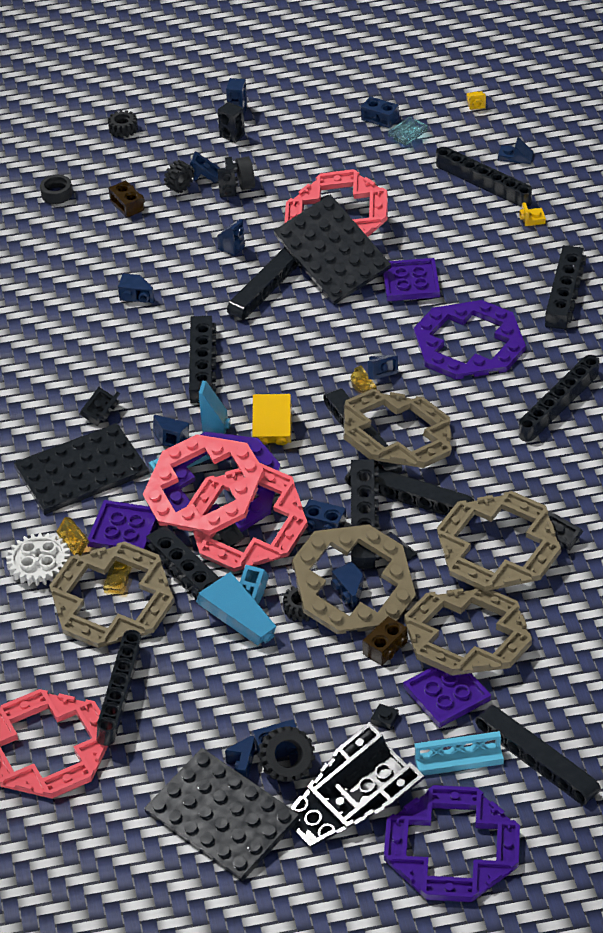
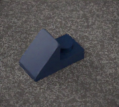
[498,137,534,164]
[190,151,221,183]
[367,355,398,380]
[225,736,256,779]

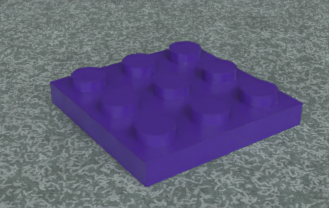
[383,258,440,301]
[87,500,157,550]
[403,667,491,728]

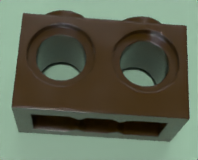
[108,180,145,218]
[362,616,408,666]

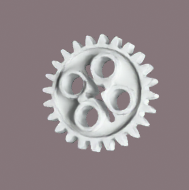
[6,533,71,586]

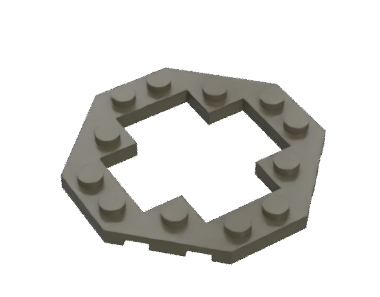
[343,389,451,468]
[437,491,561,592]
[292,525,416,634]
[49,541,174,648]
[404,587,532,675]

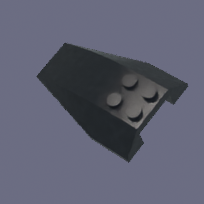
[291,722,425,848]

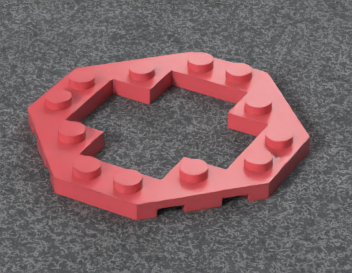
[285,169,388,237]
[143,434,265,535]
[187,463,308,572]
[0,689,108,799]

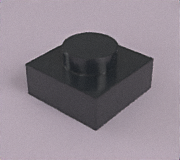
[217,523,245,547]
[371,703,399,730]

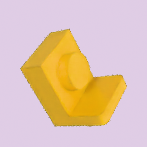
[466,91,486,110]
[519,203,546,226]

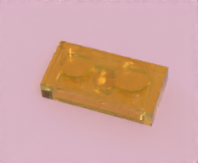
[56,517,89,556]
[103,561,132,595]

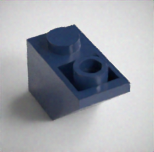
[217,219,245,256]
[118,273,155,303]
[153,415,189,447]
[331,562,363,610]

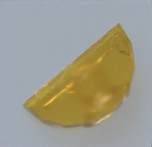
[351,365,377,393]

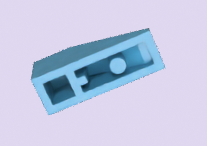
[199,381,231,434]
[240,564,269,604]

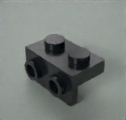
[217,157,238,198]
[79,387,120,426]
[548,511,583,551]

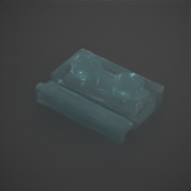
[388,116,428,146]

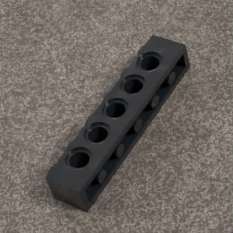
[545,245,586,330]
[189,316,217,403]
[351,459,379,569]
[146,525,220,618]

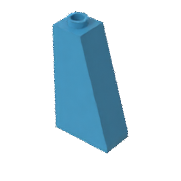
[196,572,276,646]

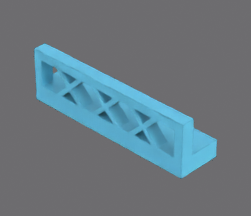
[414,731,504,776]

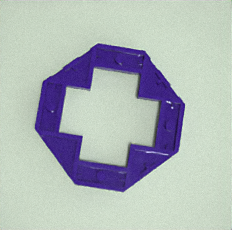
[414,300,526,380]
[164,432,281,532]
[384,785,520,902]

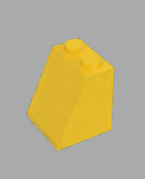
[252,394,292,445]

